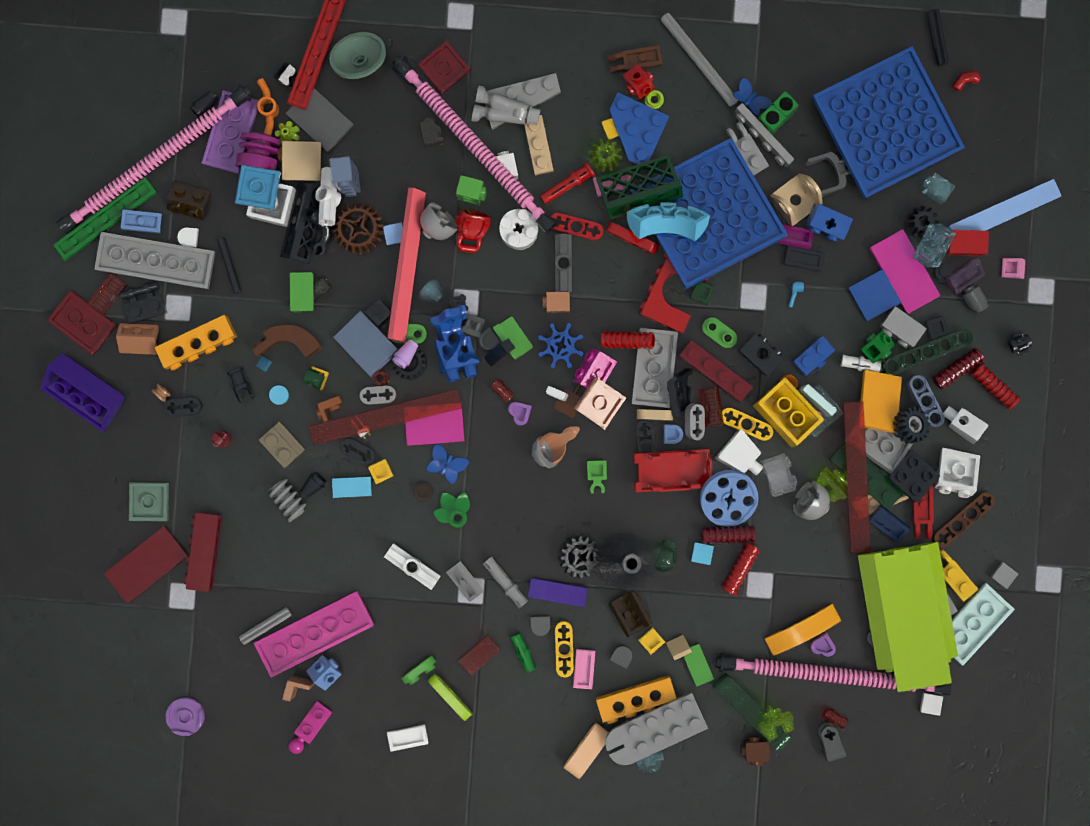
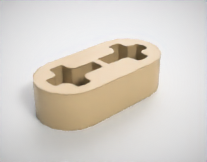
[637,409,673,420]

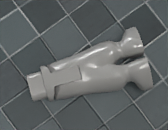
[471,85,540,125]

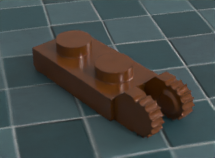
[607,45,663,73]

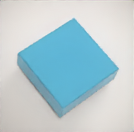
[691,542,714,565]

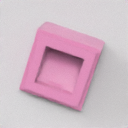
[1001,258,1025,279]

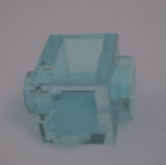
[922,173,956,205]
[637,750,664,773]

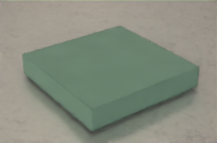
[129,482,169,521]

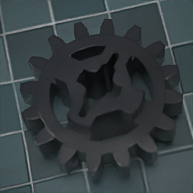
[558,536,601,578]

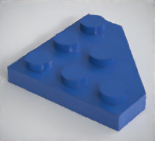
[609,92,669,165]

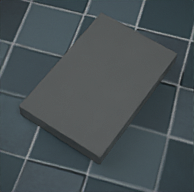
[285,88,354,153]

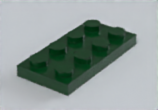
[829,441,903,510]

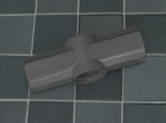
[555,234,572,293]

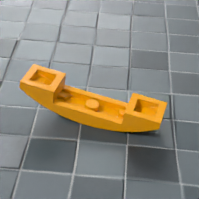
[764,604,841,656]

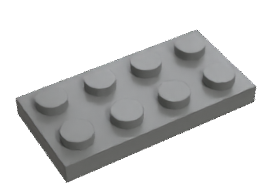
[632,328,678,408]

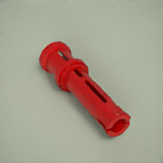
[540,162,595,205]

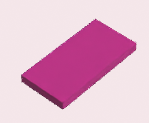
[869,229,940,314]

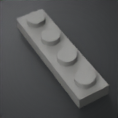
[735,103,794,167]

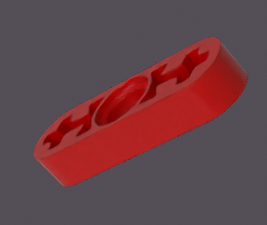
[551,213,603,241]
[605,222,659,255]

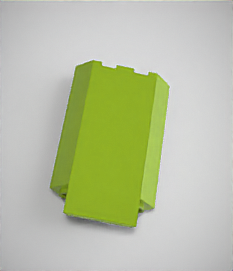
[858,542,958,692]

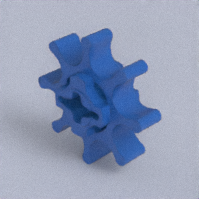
[538,323,583,369]

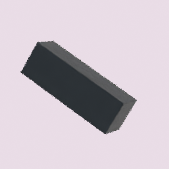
[484,338,515,367]

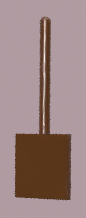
[553,384,582,419]

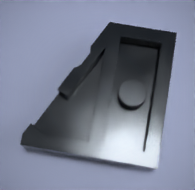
[667,368,693,418]

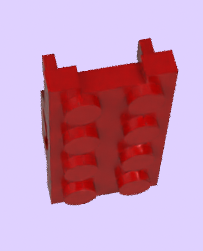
[633,448,712,492]

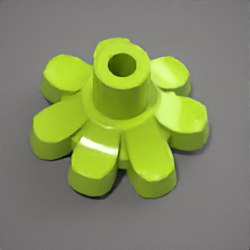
[275,121,300,145]

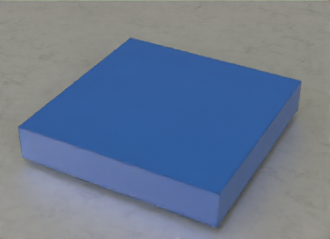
[849,269,902,321]

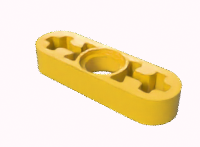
[720,408,773,441]
[555,621,574,678]

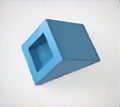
[256,356,272,372]

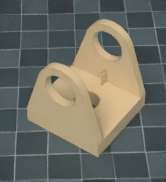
[768,173,823,226]

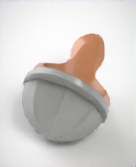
[532,426,580,468]

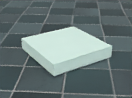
[798,385,836,416]

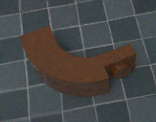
[252,325,323,358]

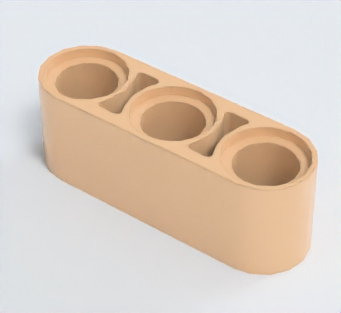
[563,723,609,779]

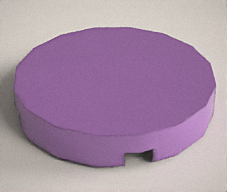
[166,697,205,736]

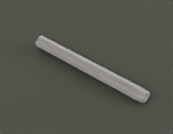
[661,13,738,107]

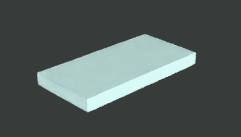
[952,583,1015,666]

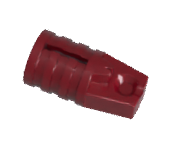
[210,430,232,448]

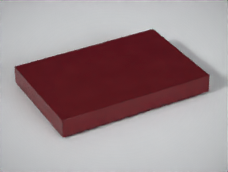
[47,290,117,355]

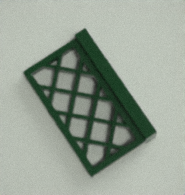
[596,155,683,220]

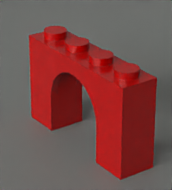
[639,254,708,334]

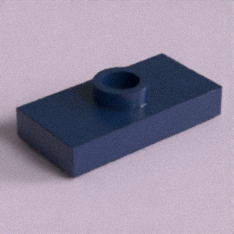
[868,504,911,543]

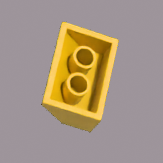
[753,377,824,448]

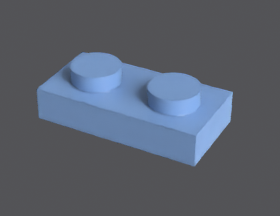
[121,209,162,234]

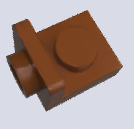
[316,396,343,422]

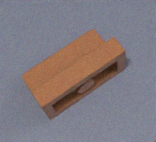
[116,323,159,355]
[282,675,315,701]

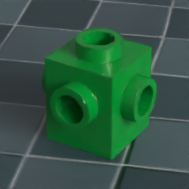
[861,330,895,364]

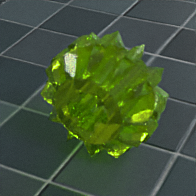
[589,139,622,172]

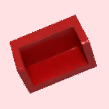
[945,230,989,256]

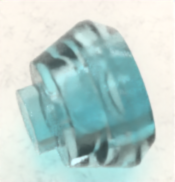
[419,279,443,304]

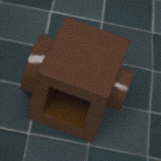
[741,736,770,766]

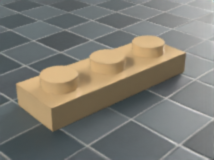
[524,115,554,175]

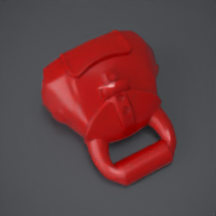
[455,209,491,253]

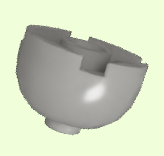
[420,202,458,240]
[793,481,830,520]

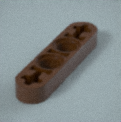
[932,492,995,547]

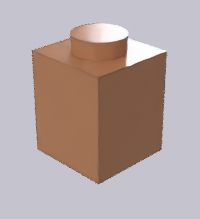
[543,292,570,313]

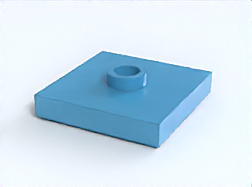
[235,165,281,210]

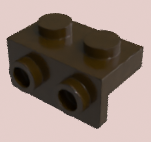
[166,181,211,220]
[608,590,652,637]

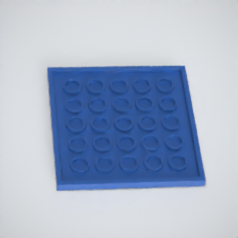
[811,46,965,199]
[630,138,788,289]

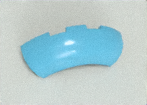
[627,203,710,241]

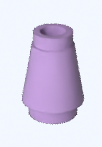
[392,339,418,369]

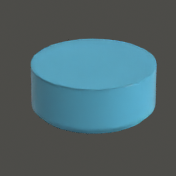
[269,385,289,405]

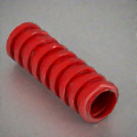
[601,331,655,349]
[971,363,1020,410]
[721,543,761,595]

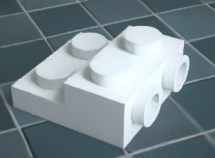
[934,448,980,498]

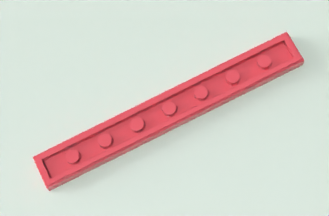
[388,188,426,342]

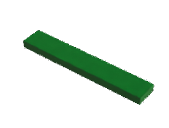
[53,177,158,261]

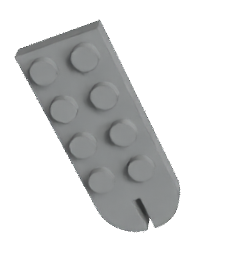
[606,692,708,765]

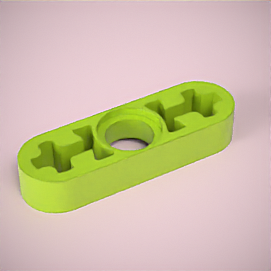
[428,673,472,721]

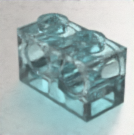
[912,224,956,267]

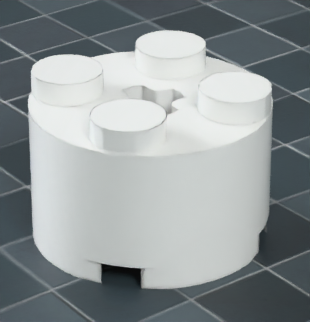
[499,209,538,250]

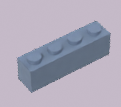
[330,157,361,197]

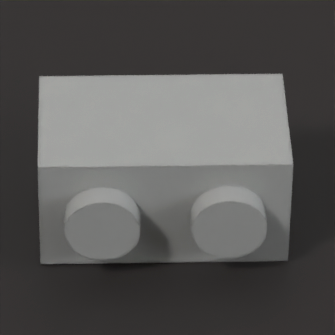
[878,306,927,349]

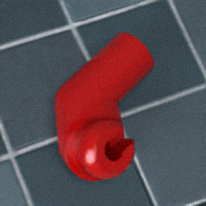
[952,70,981,92]

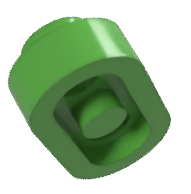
[702,318,737,348]
[392,324,427,344]
[401,655,436,685]

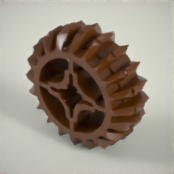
[332,202,384,255]

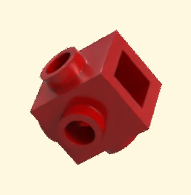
[622,64,655,99]

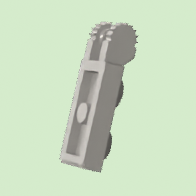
[726,122,769,175]

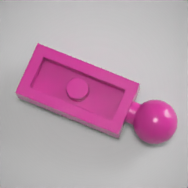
[288,701,333,754]

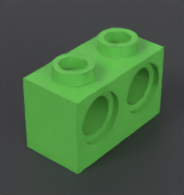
[456,175,487,205]

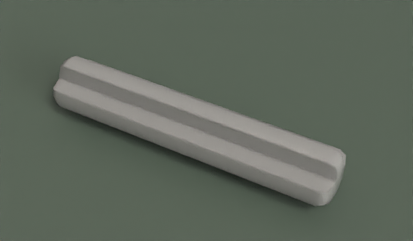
[239,607,292,645]

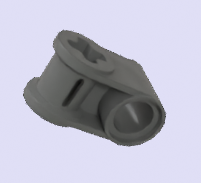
[818,722,846,762]

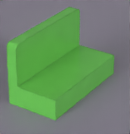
[290,272,314,313]
[493,317,533,360]

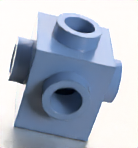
[306,655,342,691]

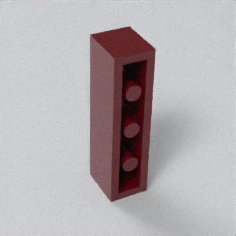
[678,340,753,403]
[183,512,222,592]

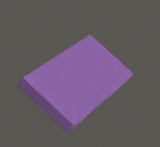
[202,90,259,174]

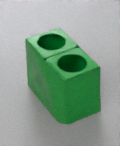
[758,91,799,135]

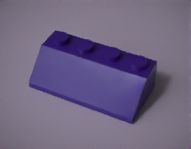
[40,353,125,432]

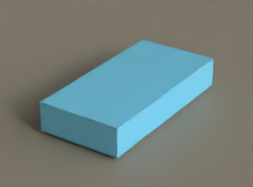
[332,477,372,498]

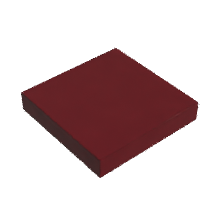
[417,40,471,94]

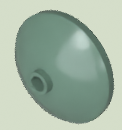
[329,32,386,79]

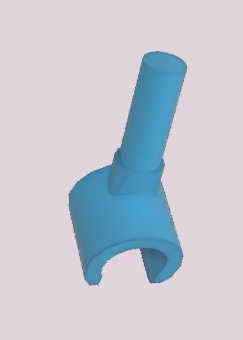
[788,282,804,308]

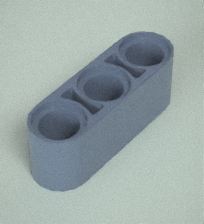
[906,375,945,427]

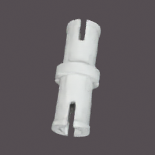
[841,354,881,372]

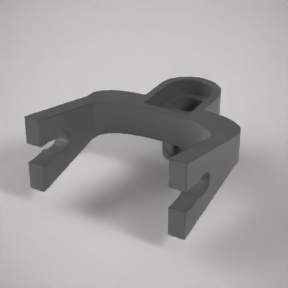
[805,152,851,197]

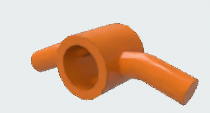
[257,78,279,136]

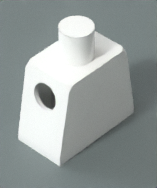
[943,406,989,445]
[715,429,763,475]

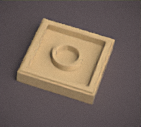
[281,141,321,181]

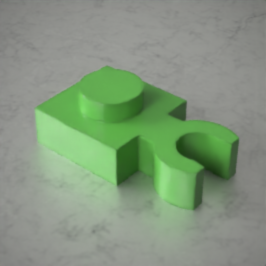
[587,461,607,494]

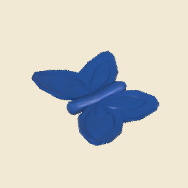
[733,78,772,116]
[427,444,469,484]

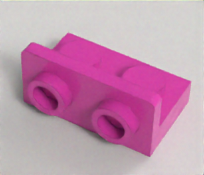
[573,348,617,388]

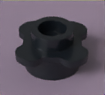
[448,294,469,312]

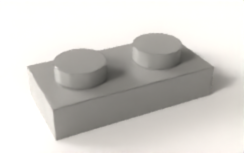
[446,561,484,602]

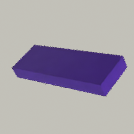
[528,578,588,607]

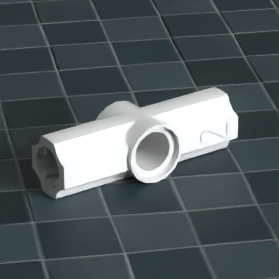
[315,167,341,226]
[384,543,441,590]

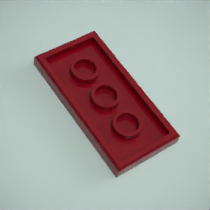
[104,526,188,604]

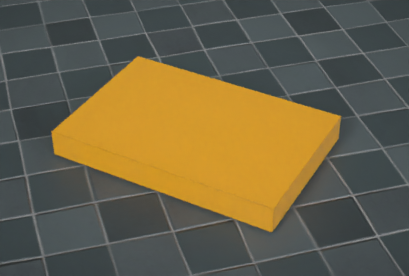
[858,370,902,433]

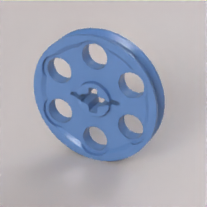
[700,470,758,526]

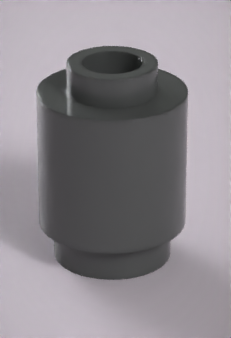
[962,284,989,314]

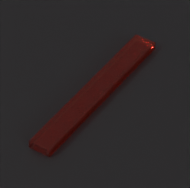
[309,390,462,445]
[844,401,870,553]

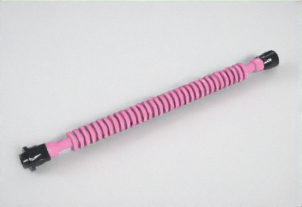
[392,56,557,233]
[56,85,252,234]
[716,653,951,696]

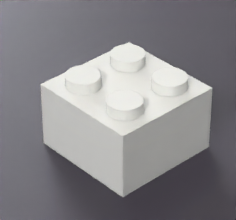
[246,184,296,227]

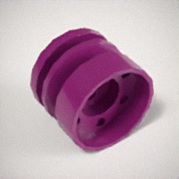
[235,132,281,171]

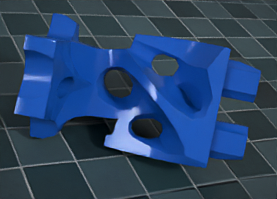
[430,305,479,383]

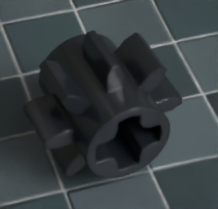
[1008,331,1032,356]

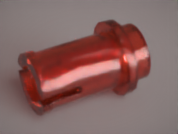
[374,371,389,386]
[490,379,514,403]
[822,708,848,729]

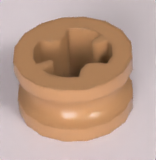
[151,383,171,402]

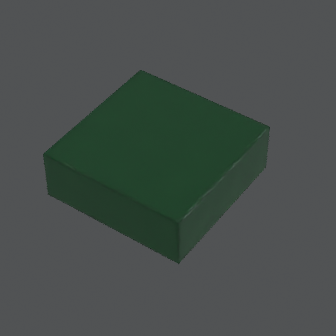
[690,282,715,305]

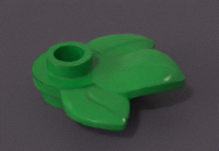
[434,492,470,528]

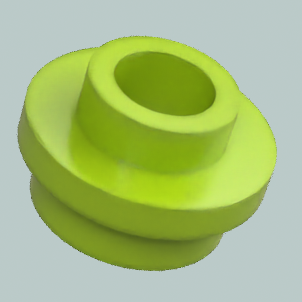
[645,90,664,109]

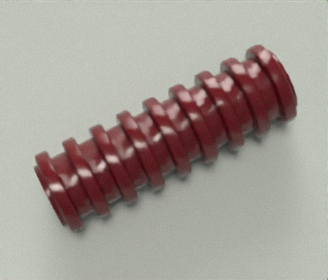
[933,348,985,390]
[702,525,756,544]

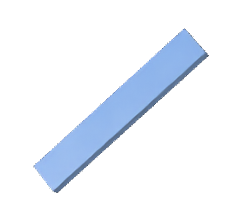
[948,179,1062,231]

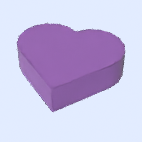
[508,402,532,425]
[810,632,836,657]

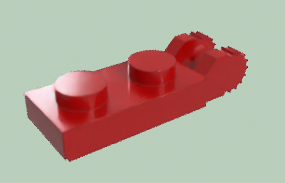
[912,485,934,539]

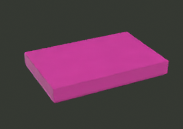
[404,403,465,446]

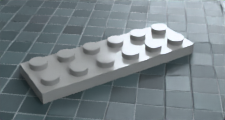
[94,232,215,289]

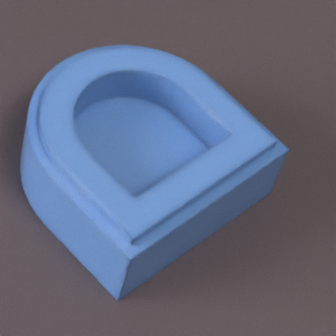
[664,425,683,444]

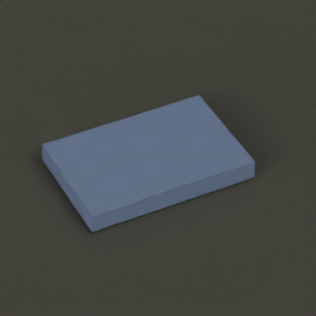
[333,311,398,377]

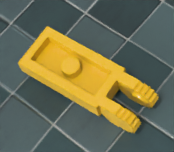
[940,549,978,602]

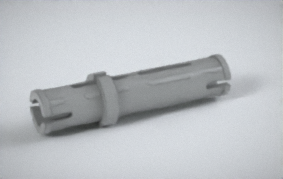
[483,556,528,608]

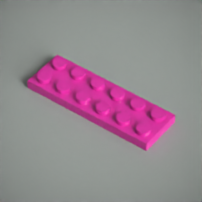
[254,591,375,677]

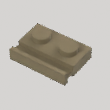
[259,421,306,468]

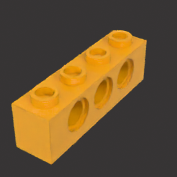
[154,315,237,371]
[596,675,677,724]

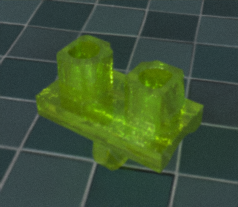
[815,467,849,503]
[758,705,795,741]

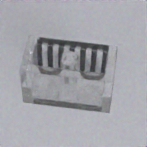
[760,453,798,497]

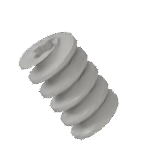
[267,479,306,522]

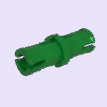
[510,633,536,673]

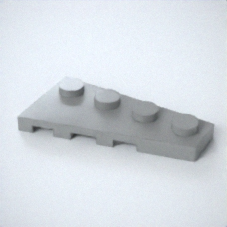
[485,73,561,130]

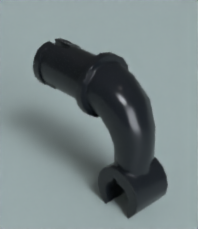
[308,209,332,255]

